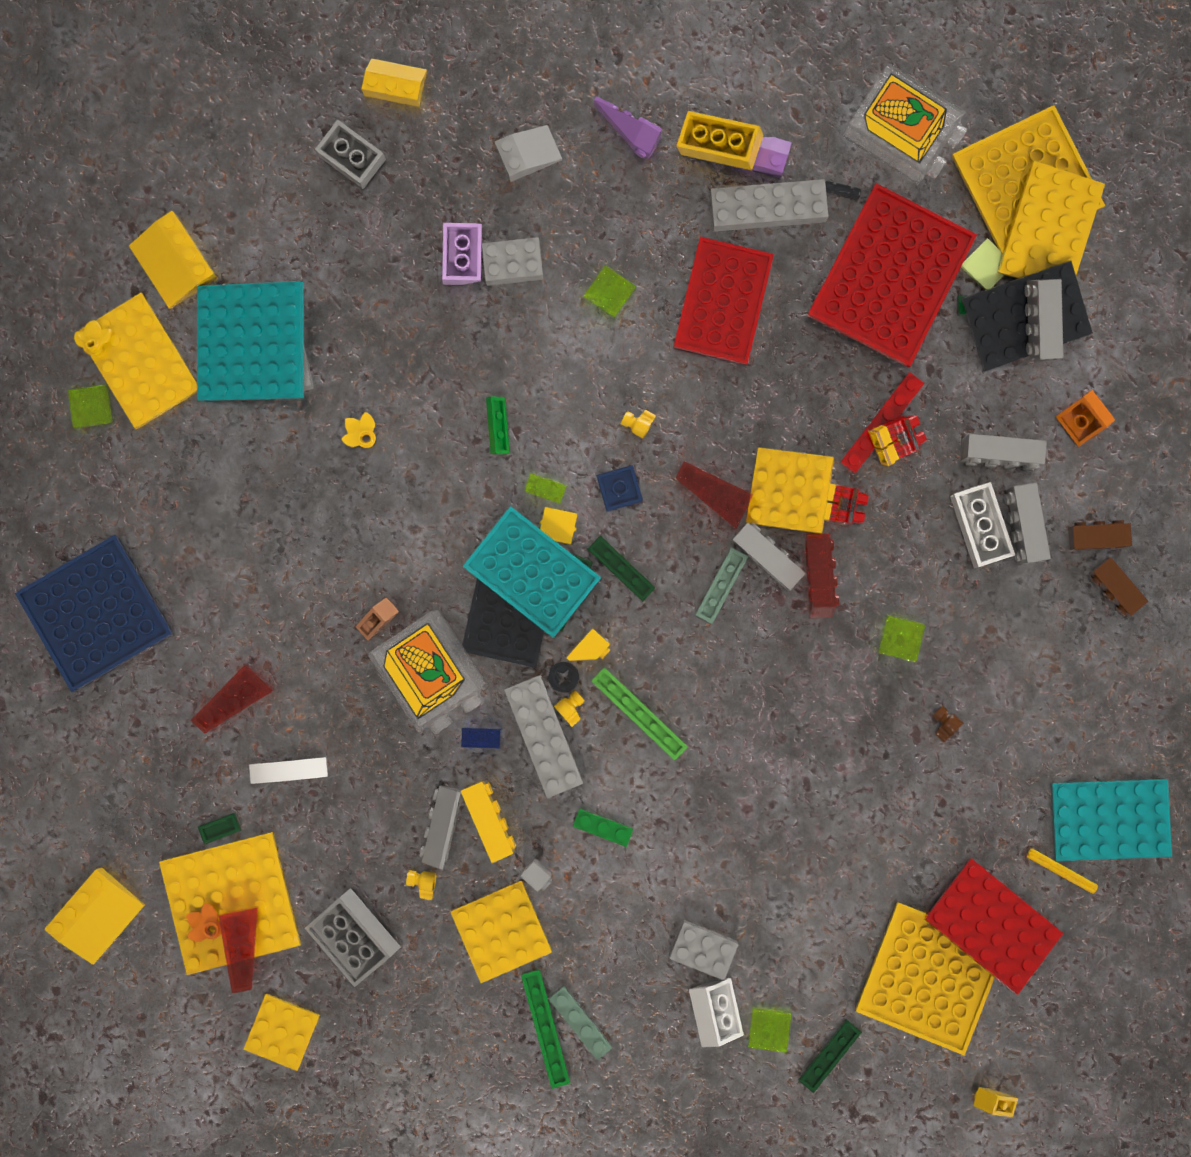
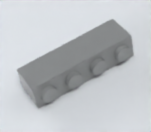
[732,523,806,592]

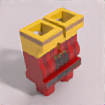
[868,415,927,466]
[824,484,869,525]

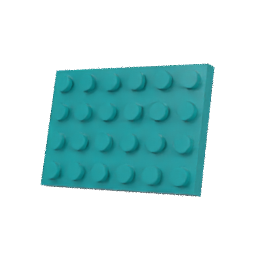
[463,506,601,638]
[1051,779,1172,861]

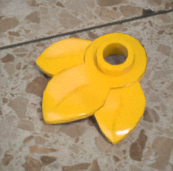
[74,320,111,356]
[342,412,376,448]

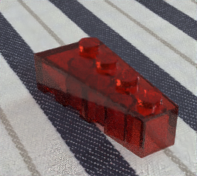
[676,461,753,529]
[805,533,839,619]
[190,663,274,734]
[218,906,259,994]

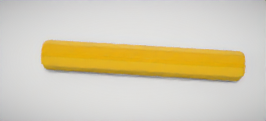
[1027,849,1098,894]

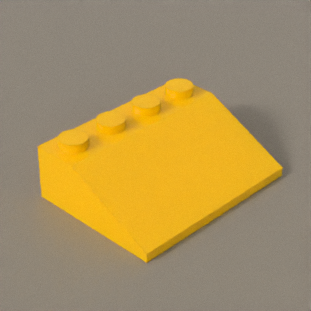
[129,211,218,309]
[44,867,145,965]

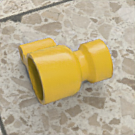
[620,410,656,439]
[554,690,585,727]
[406,870,437,900]

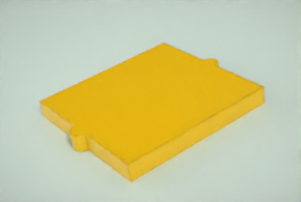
[540,507,577,545]

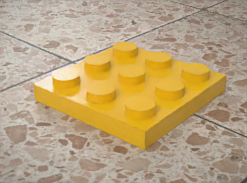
[243,993,320,1071]

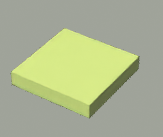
[961,238,1004,290]

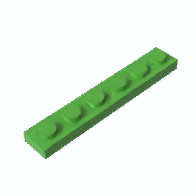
[591,667,688,761]

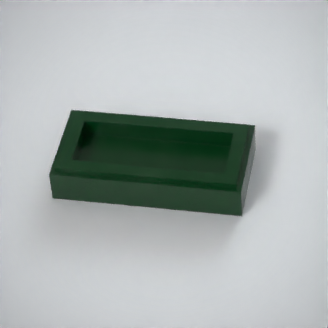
[198,813,242,845]

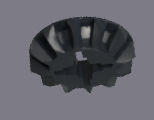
[548,662,579,692]

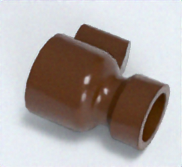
[932,705,964,743]

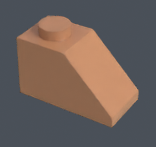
[356,597,399,641]

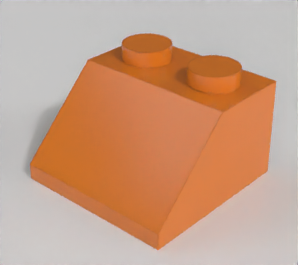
[1056,390,1115,447]

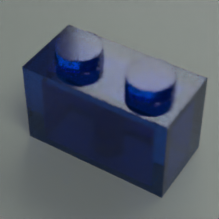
[461,727,502,749]

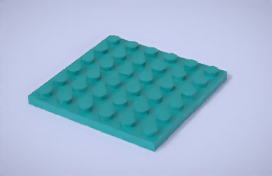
[197,281,304,401]

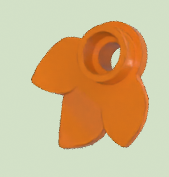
[186,903,222,942]

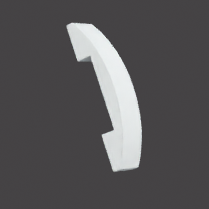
[249,757,328,784]

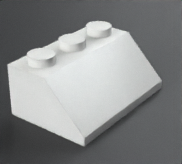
[689,978,744,1047]

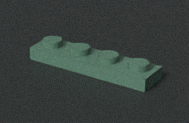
[695,547,748,624]
[549,986,612,1060]

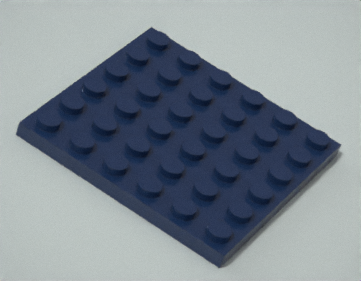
[15,535,173,692]

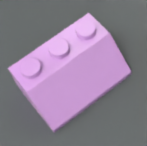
[442,223,482,285]

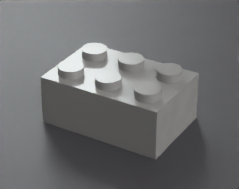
[315,120,386,189]
[482,237,543,286]
[669,919,738,980]

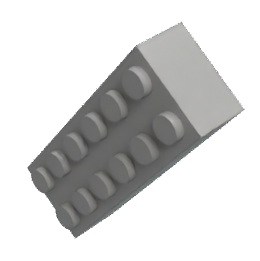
[710,179,828,232]
[504,675,583,798]

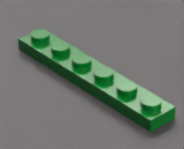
[521,969,570,1089]

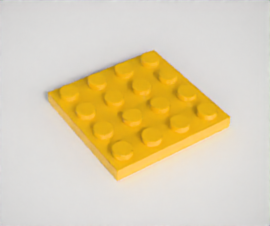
[746,448,834,534]
[450,880,552,983]

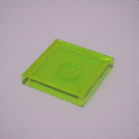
[584,265,636,319]
[68,384,112,428]
[878,616,925,662]
[748,1008,792,1053]

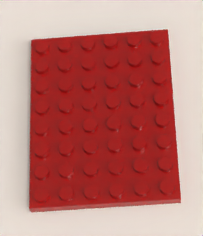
[807,183,977,367]

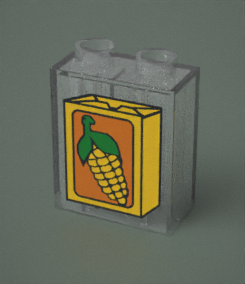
[843,63,968,185]
[367,610,489,735]

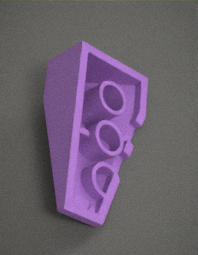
[594,96,662,159]
[752,137,792,179]

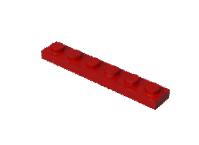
[840,372,925,474]

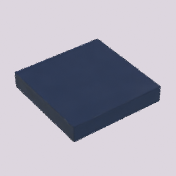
[596,465,643,512]

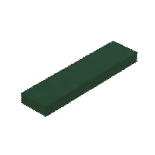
[587,535,655,602]
[798,1019,862,1093]

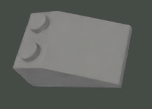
[495,125,562,182]

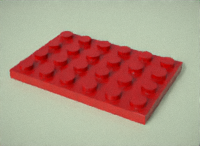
[673,236,774,365]
[924,858,1064,995]

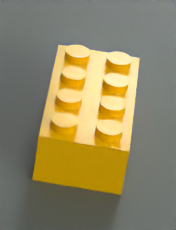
[676,111,763,170]
[461,780,517,863]

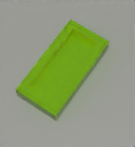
[524,473,567,504]

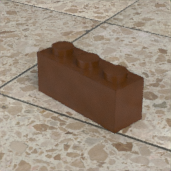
[1068,520,1132,550]
[1089,557,1149,617]

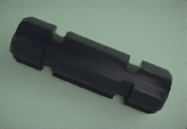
[825,181,861,199]

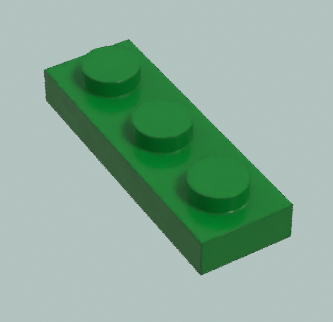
[486,396,510,455]
[573,808,633,847]

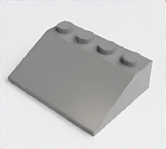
[305,888,401,987]

